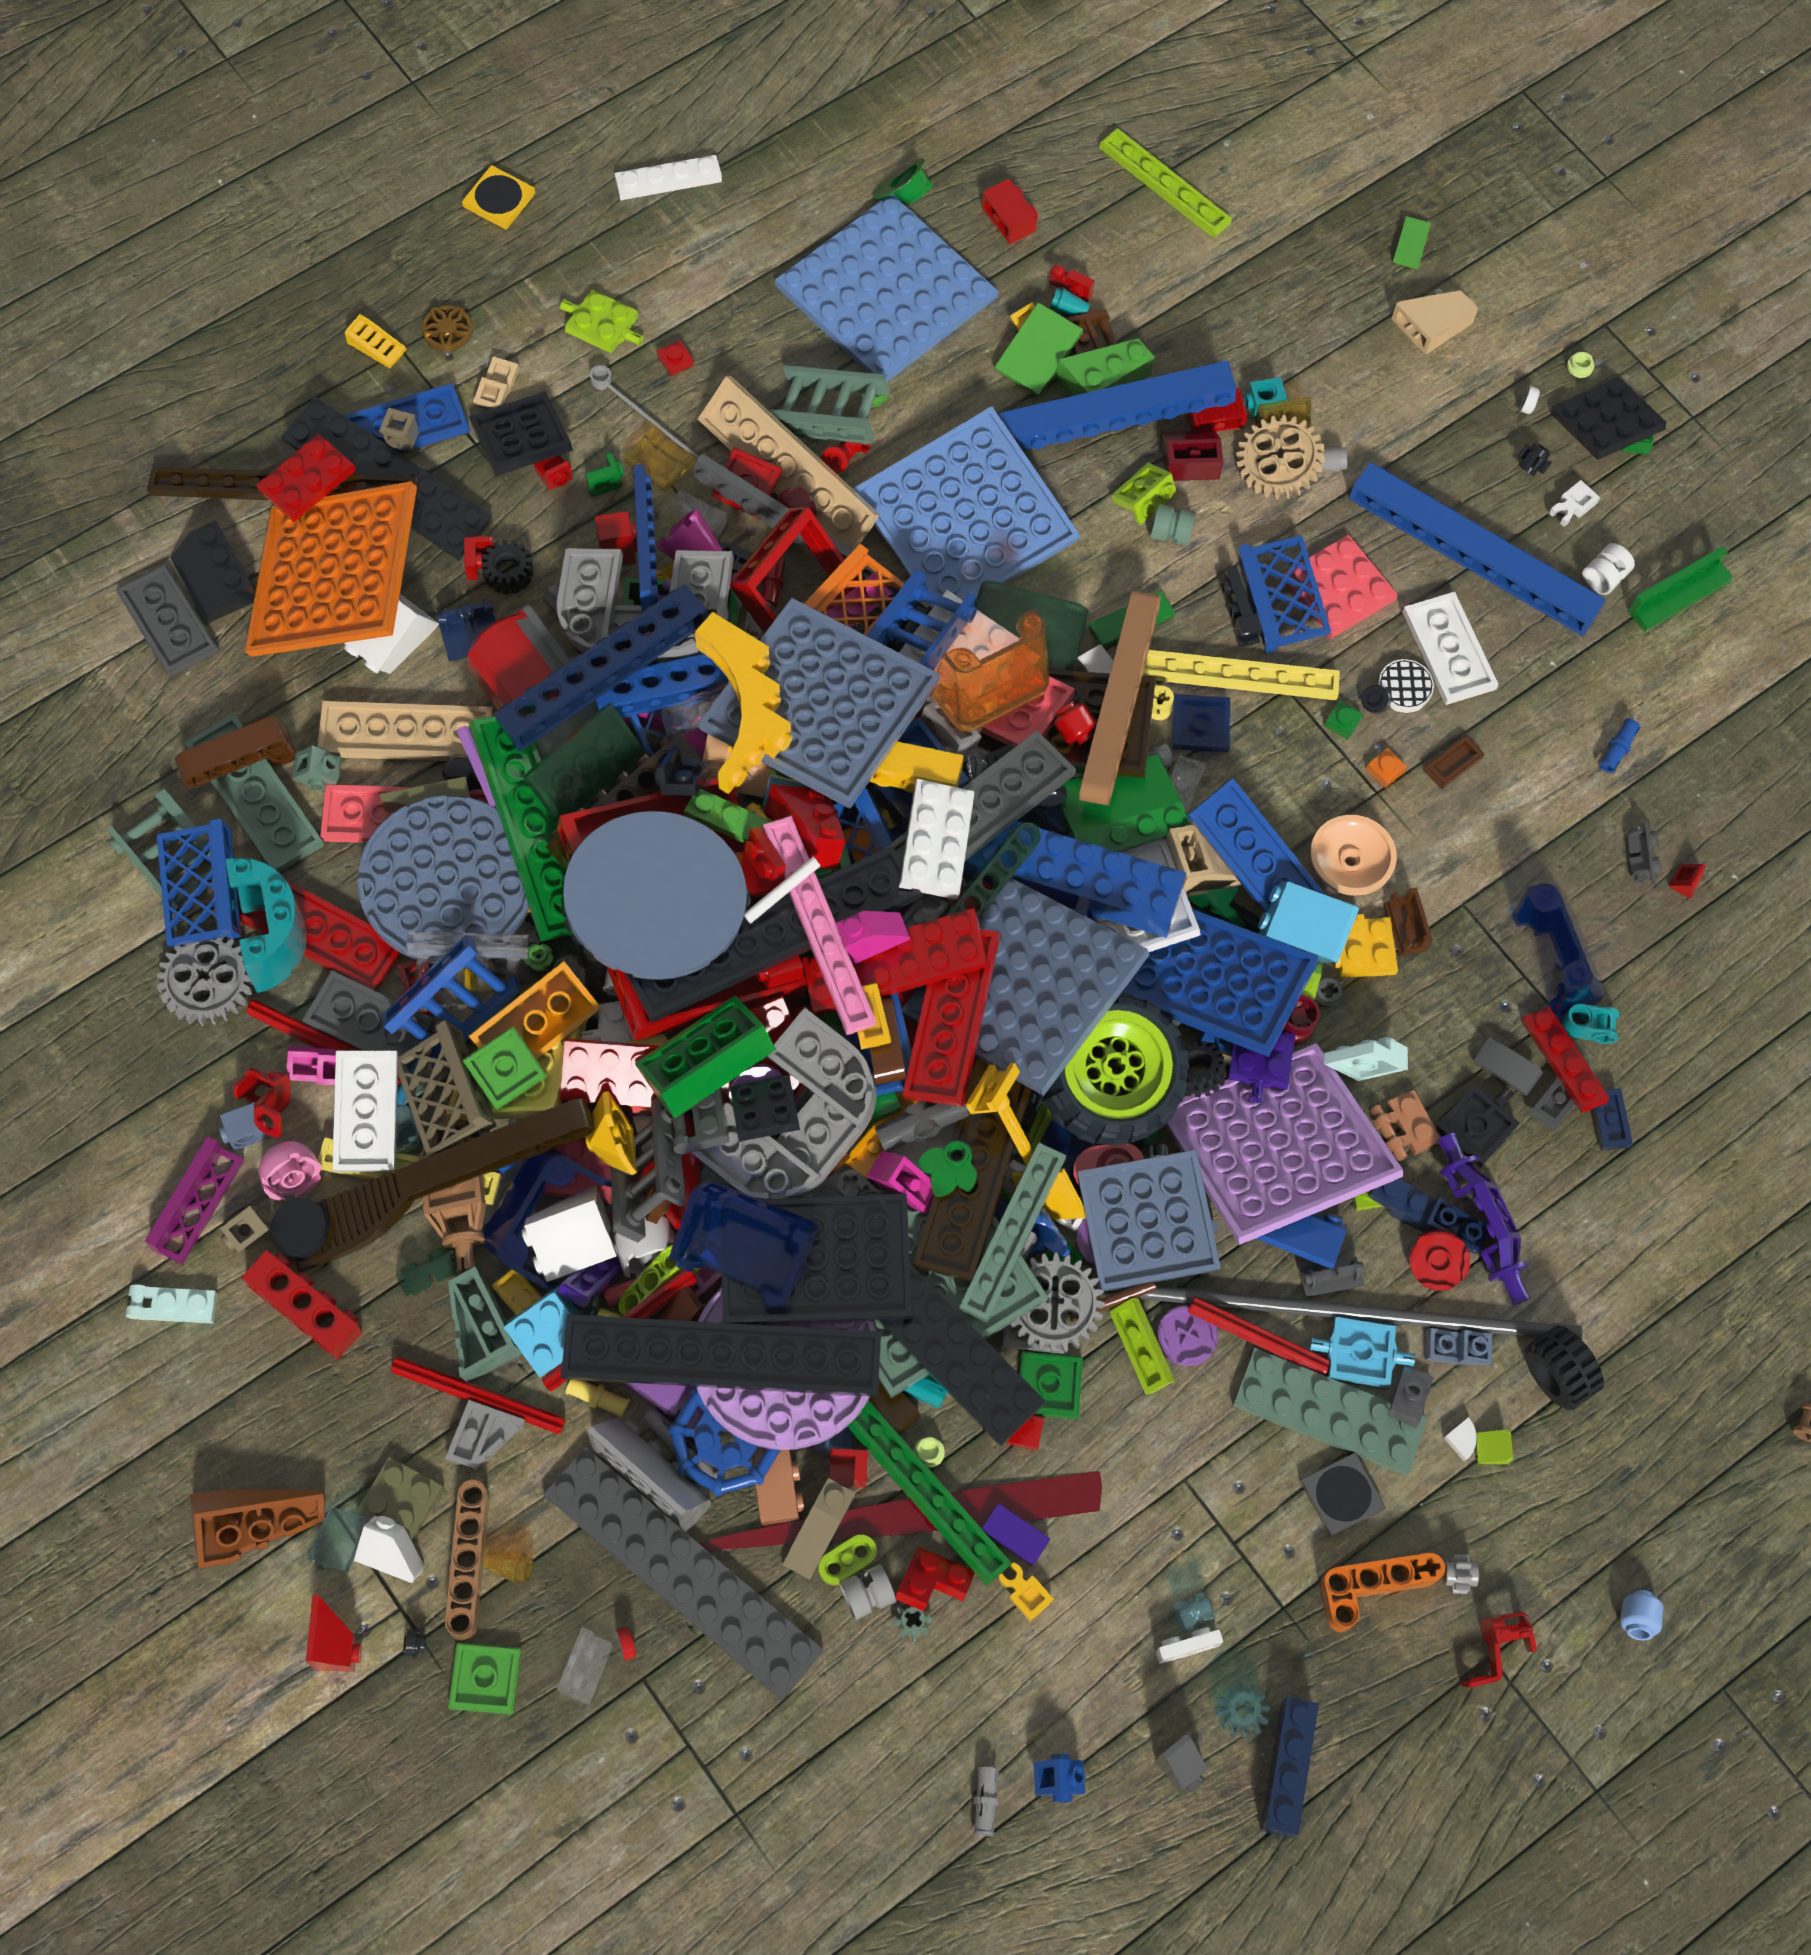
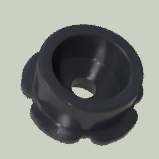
[403,1627,426,1659]

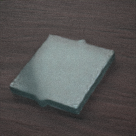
[307,1507,370,1572]

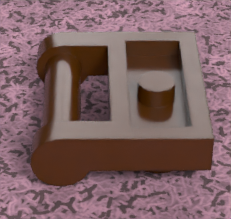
[1066,309,1118,355]

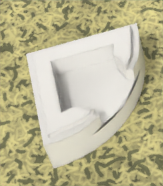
[1444,1417,1477,1462]

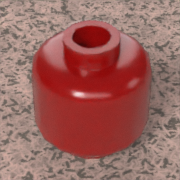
[1054,701,1097,745]

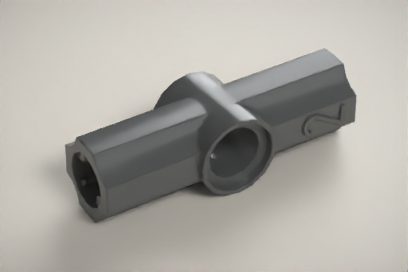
[874,1101,969,1152]

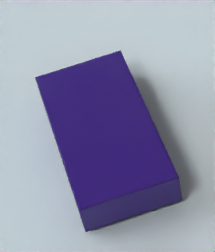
[982,1503,1050,1566]

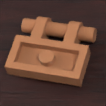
[1370,1090,1441,1162]

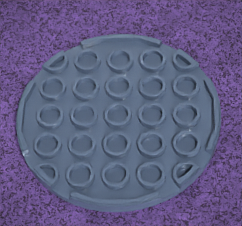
[357,795,530,963]
[563,811,747,979]

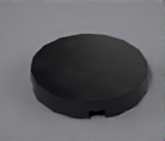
[270,1198,330,1259]

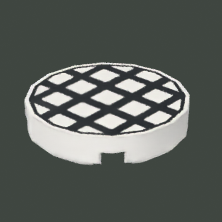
[1378,659,1434,713]

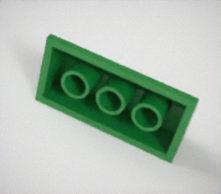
[634,995,776,1119]

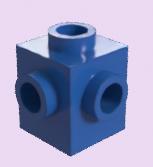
[1033,1754,1085,1803]

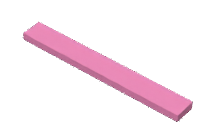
[763,816,876,1035]

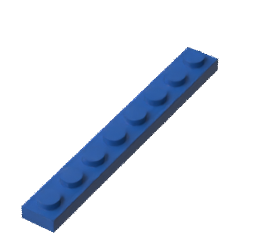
[634,464,658,612]

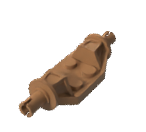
[418,1096,486,1274]

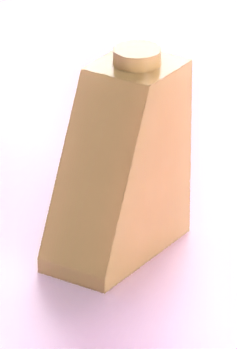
[1392,290,1478,355]

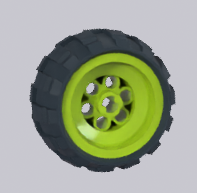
[1039,992,1189,1146]

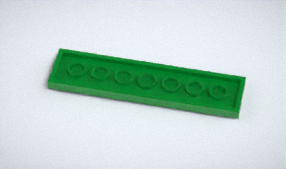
[469,716,573,942]

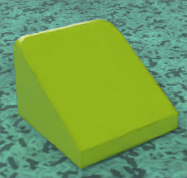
[1476,1429,1513,1464]

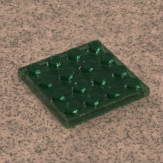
[522,704,650,824]

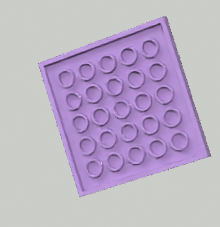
[1165,1043,1403,1245]

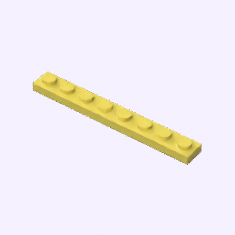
[1142,650,1340,700]

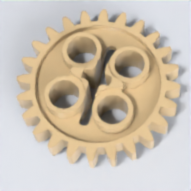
[1236,415,1325,500]

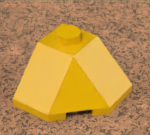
[585,1091,637,1175]

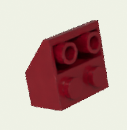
[1161,430,1224,481]

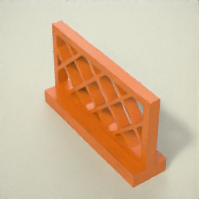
[804,543,904,636]

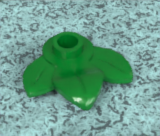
[916,1140,977,1197]

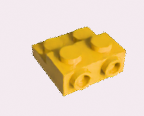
[1332,914,1398,978]

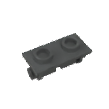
[1627,821,1661,884]
[1298,1257,1365,1297]

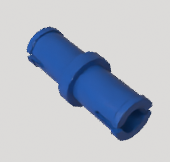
[1598,718,1641,773]

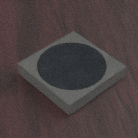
[1300,1453,1386,1537]

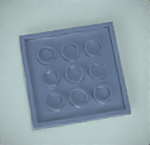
[1077,1150,1221,1291]

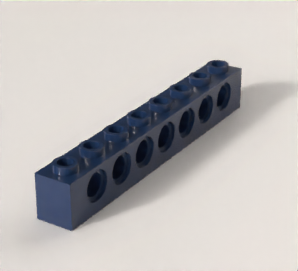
[494,584,708,752]

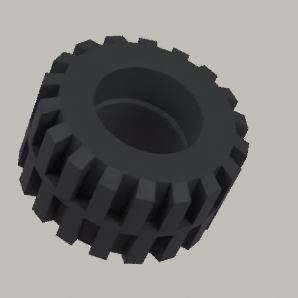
[1524,1325,1604,1410]

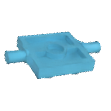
[1309,1317,1415,1388]

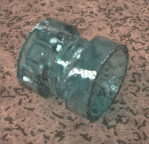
[1172,1591,1215,1633]

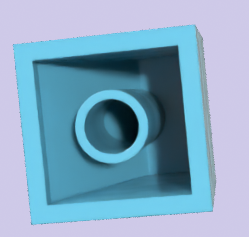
[1258,881,1359,963]

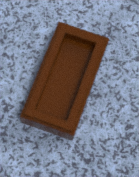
[1423,735,1485,790]

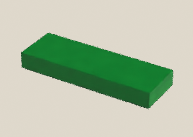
[1088,591,1175,648]

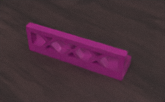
[145,1136,244,1265]

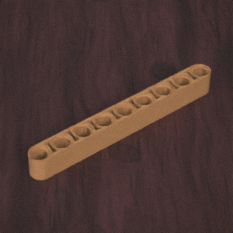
[1079,591,1161,806]

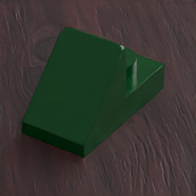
[1187,887,1246,928]

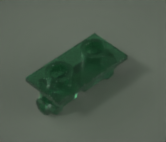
[396,1247,457,1297]

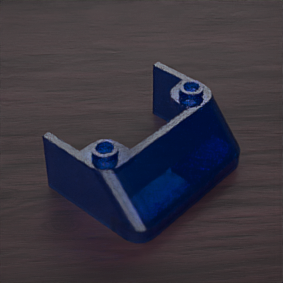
[483,1148,612,1289]

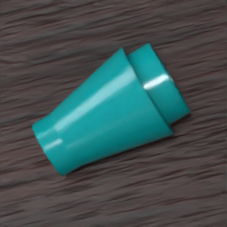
[1049,288,1090,316]

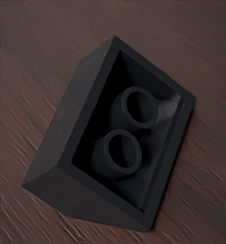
[170,520,255,624]

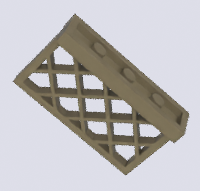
[398,1020,497,1157]

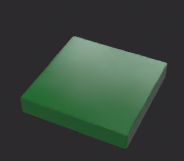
[1020,1351,1083,1420]

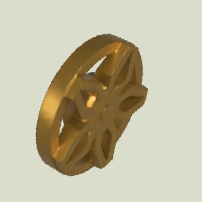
[422,306,473,351]

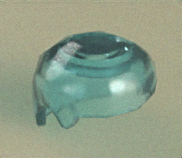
[396,1105,422,1153]

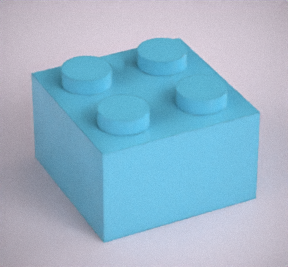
[503,1285,580,1377]

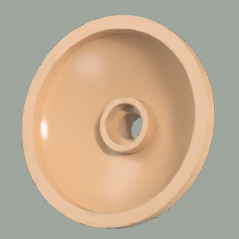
[1310,815,1397,896]

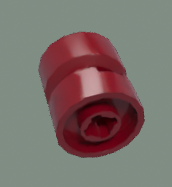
[1282,995,1320,1045]

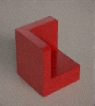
[829,1448,868,1488]

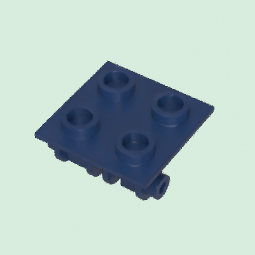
[436,600,496,662]

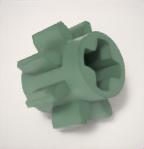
[893,1605,933,1643]

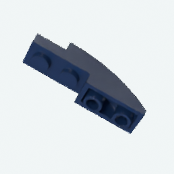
[1367,1178,1488,1254]

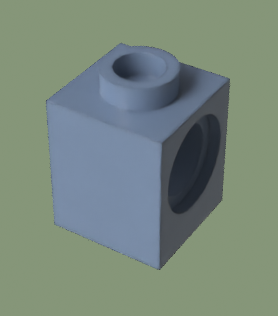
[218,1102,269,1151]

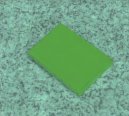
[994,302,1083,397]

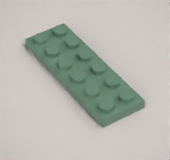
[185,714,325,873]
[1233,1348,1428,1476]

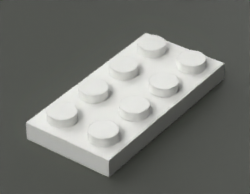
[1402,592,1499,705]
[899,779,974,900]
[333,1051,398,1172]

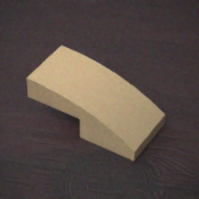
[473,357,520,409]

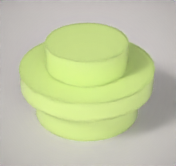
[1567,352,1594,378]
[914,1437,945,1468]

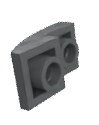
[1473,1037,1543,1096]

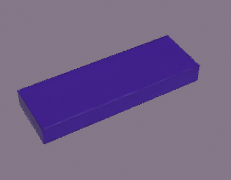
[558,1255,625,1308]

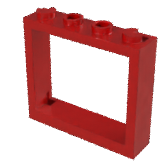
[730,507,858,634]

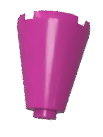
[656,508,732,576]

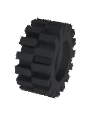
[481,540,534,594]
[1183,1041,1227,1097]

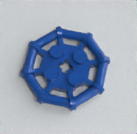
[667,1389,780,1496]

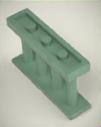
[768,365,890,444]
[107,789,213,922]

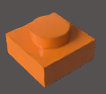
[1366,748,1407,788]

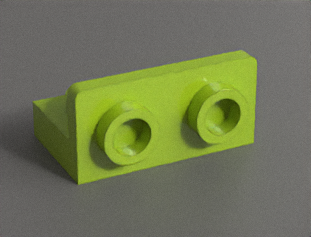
[1111,462,1177,525]

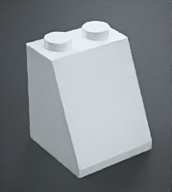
[343,594,439,674]
[522,1185,617,1282]

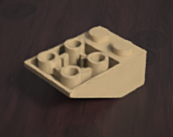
[1165,825,1241,894]

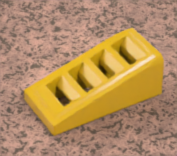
[345,314,406,369]

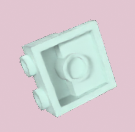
[1324,1037,1408,1081]

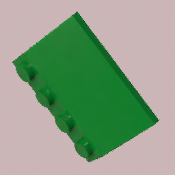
[1057,754,1189,852]

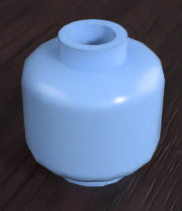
[1620,1590,1664,1640]

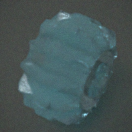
[1215,1682,1270,1740]

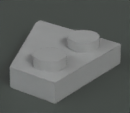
[445,1400,526,1471]

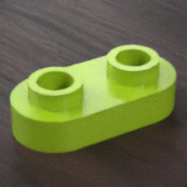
[818,1535,877,1586]

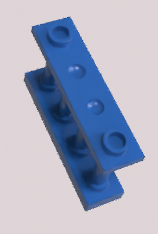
[866,569,977,671]
[382,934,520,1069]

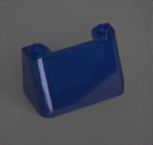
[1512,883,1605,1017]
[668,1181,819,1306]

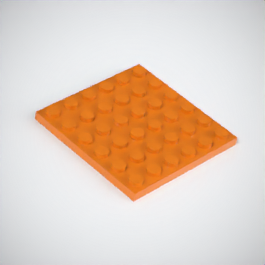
[245,481,417,657]

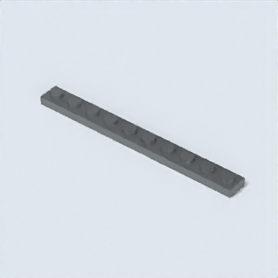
[693,453,932,612]

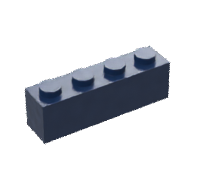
[1260,1697,1319,1838]

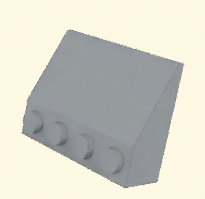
[587,1417,711,1533]

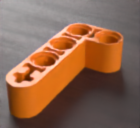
[1320,1553,1445,1632]

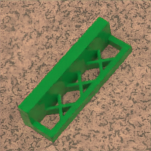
[1628,546,1733,632]

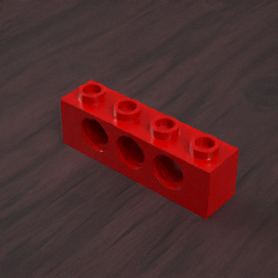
[241,1250,362,1360]

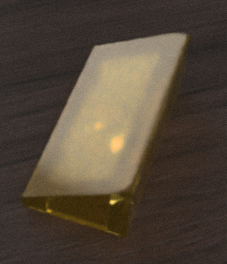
[1255,397,1311,429]

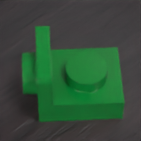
[585,452,624,497]

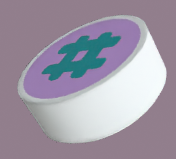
[1520,386,1540,414]

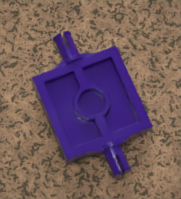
[1228,1032,1295,1103]

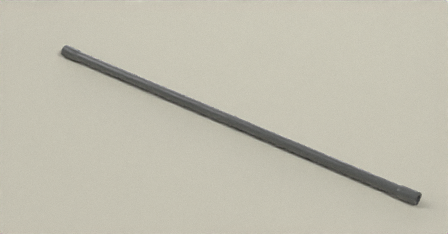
[1038,1276,1582,1339]

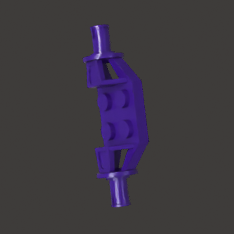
[1437,1133,1531,1305]

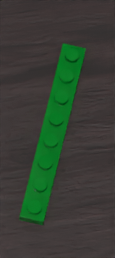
[847,1400,1012,1586]

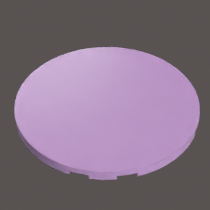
[697,1288,877,1450]

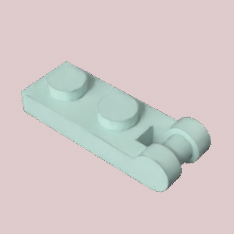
[125,1285,218,1324]

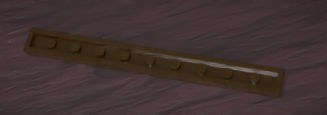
[147,466,420,506]

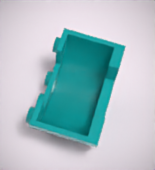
[225,858,307,993]

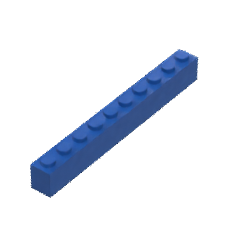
[964,360,1236,451]
[1349,462,1606,637]

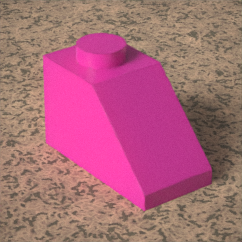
[836,911,910,964]
[867,1150,934,1215]

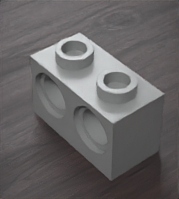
[920,697,981,762]

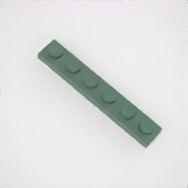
[959,1142,1066,1323]

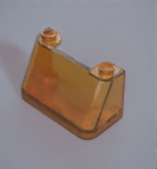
[930,609,1050,732]

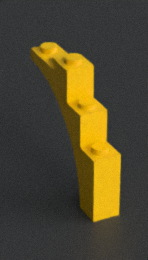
[695,612,792,794]

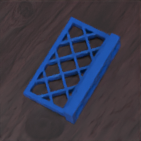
[1238,535,1331,654]
[833,787,895,858]
[156,818,242,947]

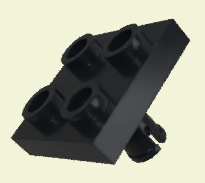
[729,1075,800,1142]

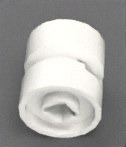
[1582,543,1635,595]

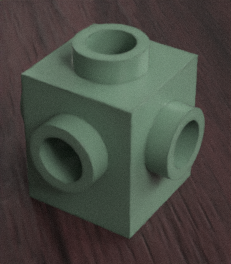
[292,745,341,791]

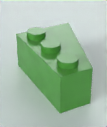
[1056,338,1155,396]

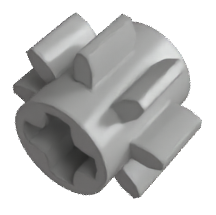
[1443,1554,1479,1594]

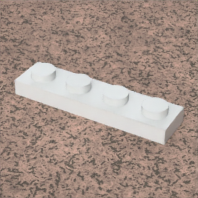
[614,155,722,200]

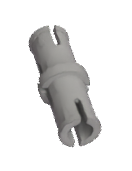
[973,1767,999,1837]

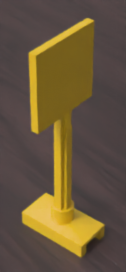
[965,1063,1086,1220]

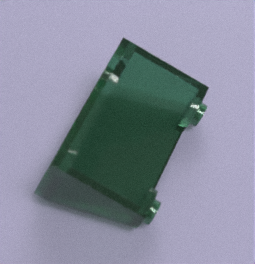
[975,581,1088,671]

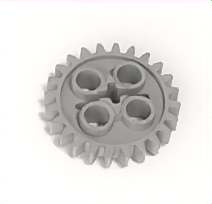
[156,937,253,1026]
[1010,1253,1105,1354]

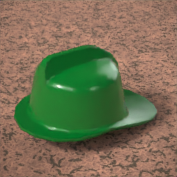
[873,158,932,203]

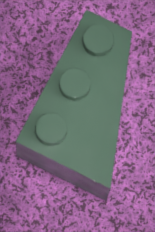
[448,1267,522,1382]

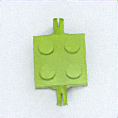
[560,290,644,354]

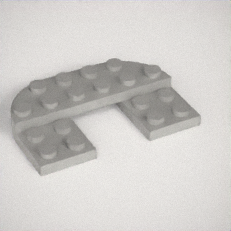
[557,548,734,662]
[691,1008,877,1200]

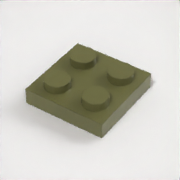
[356,1457,444,1542]

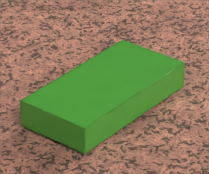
[1393,216,1431,270]

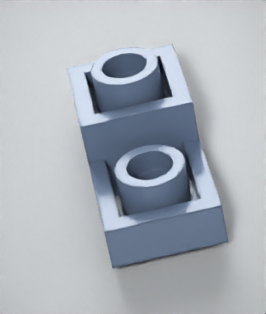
[1425,1328,1492,1365]

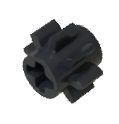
[1517,442,1552,476]

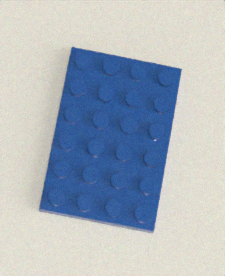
[1122,909,1318,1057]

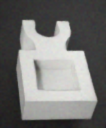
[1549,480,1600,527]

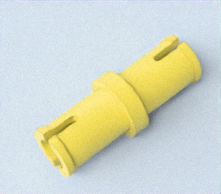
[565,1380,630,1418]

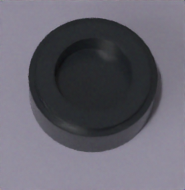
[1361,685,1391,714]

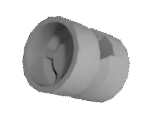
[839,1564,896,1620]

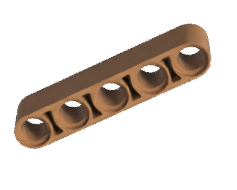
[445,1480,490,1641]

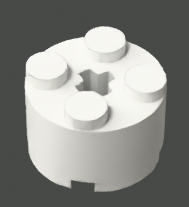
[613,1215,680,1278]

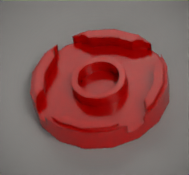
[1409,1230,1470,1291]

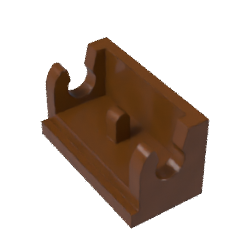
[1383,887,1433,957]

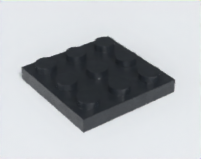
[1551,377,1666,460]
[469,391,573,476]

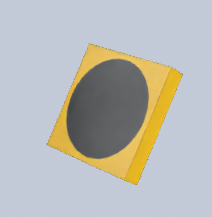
[462,165,536,230]

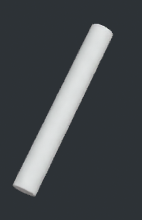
[744,857,820,924]

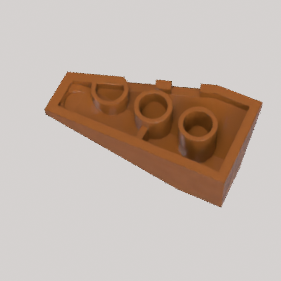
[190,1489,325,1569]

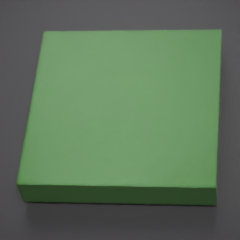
[463,1026,548,1111]
[448,1643,522,1715]

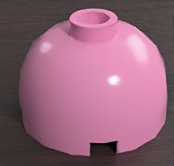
[258,1141,322,1201]

